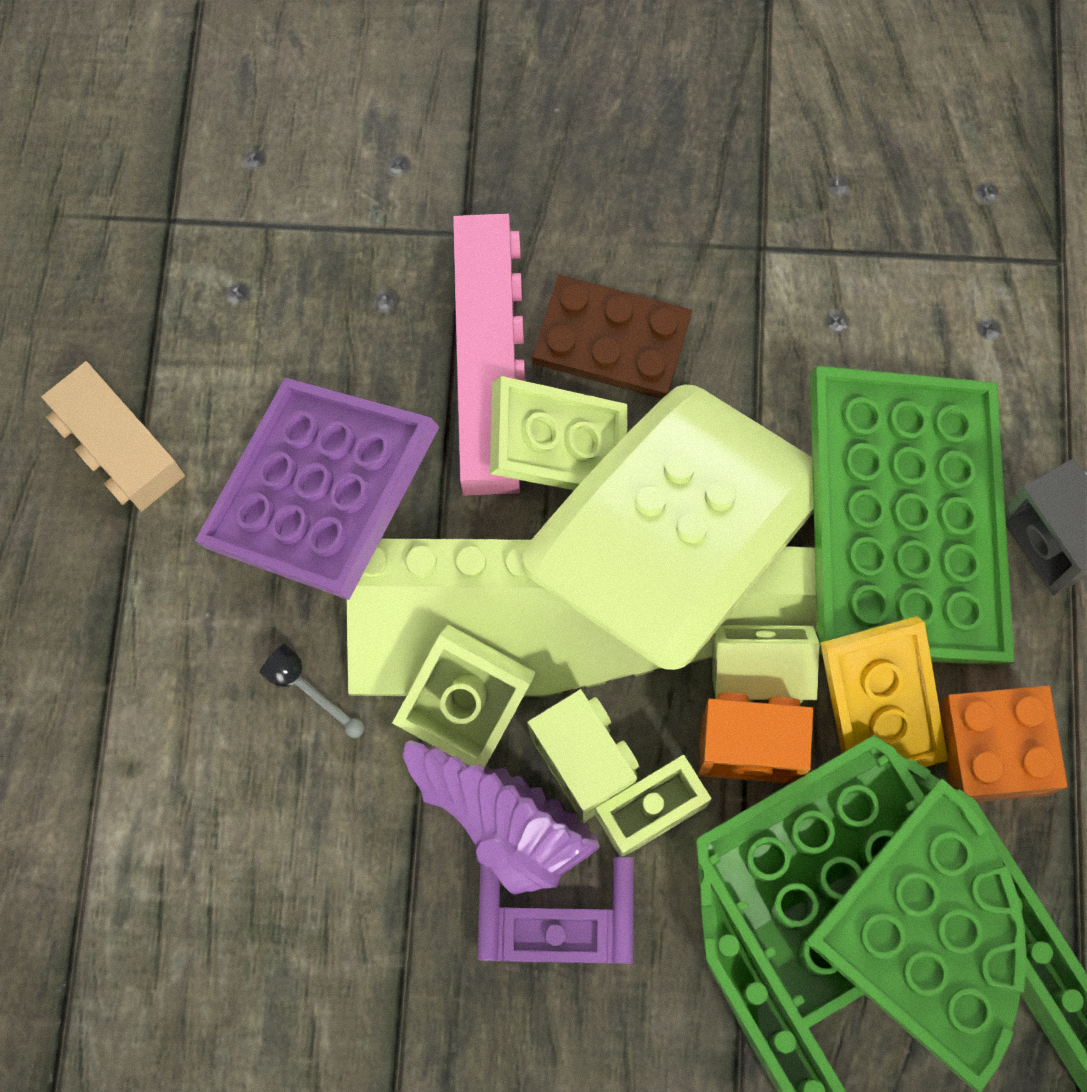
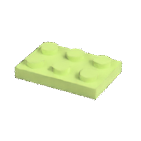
[490,376,627,490]

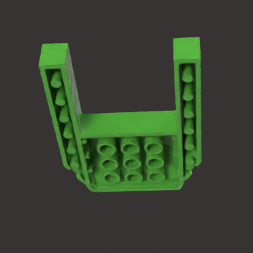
[696,735,1087,1092]

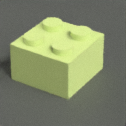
[392,625,536,770]
[528,689,639,823]

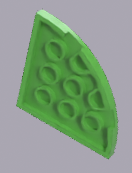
[805,778,1027,1092]

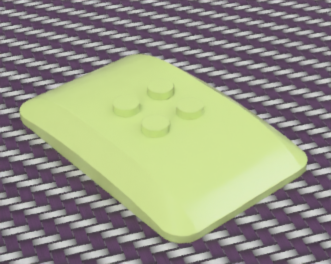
[522,385,814,670]

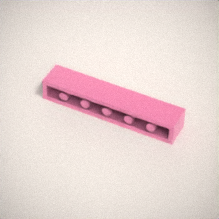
[453,214,525,496]

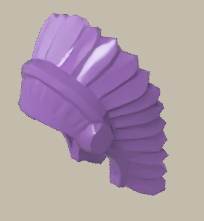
[403,740,600,895]

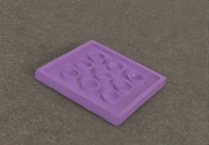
[195,378,439,600]

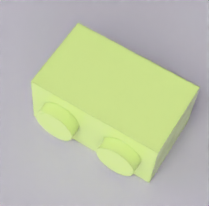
[712,625,820,703]
[595,755,711,857]

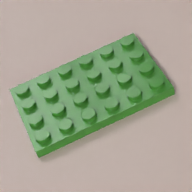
[810,366,1014,666]

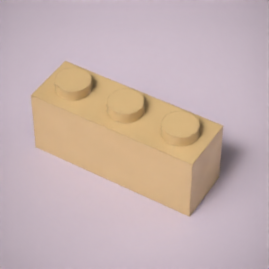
[41,361,185,512]

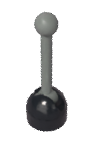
[259,643,364,738]

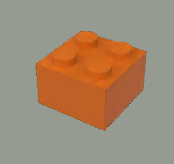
[939,685,1068,802]
[697,692,813,784]

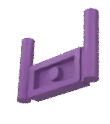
[477,857,634,964]

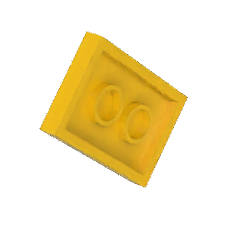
[820,616,948,767]

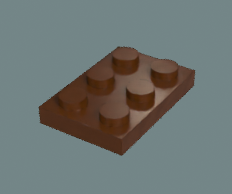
[532,274,692,399]

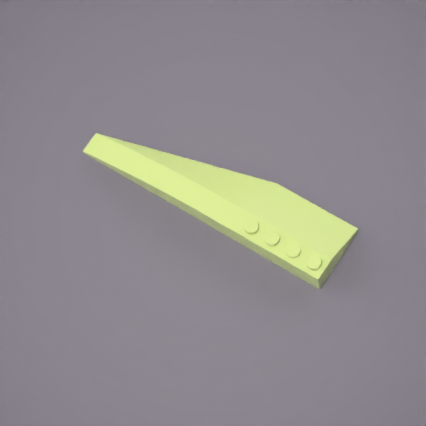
[347,539,817,698]

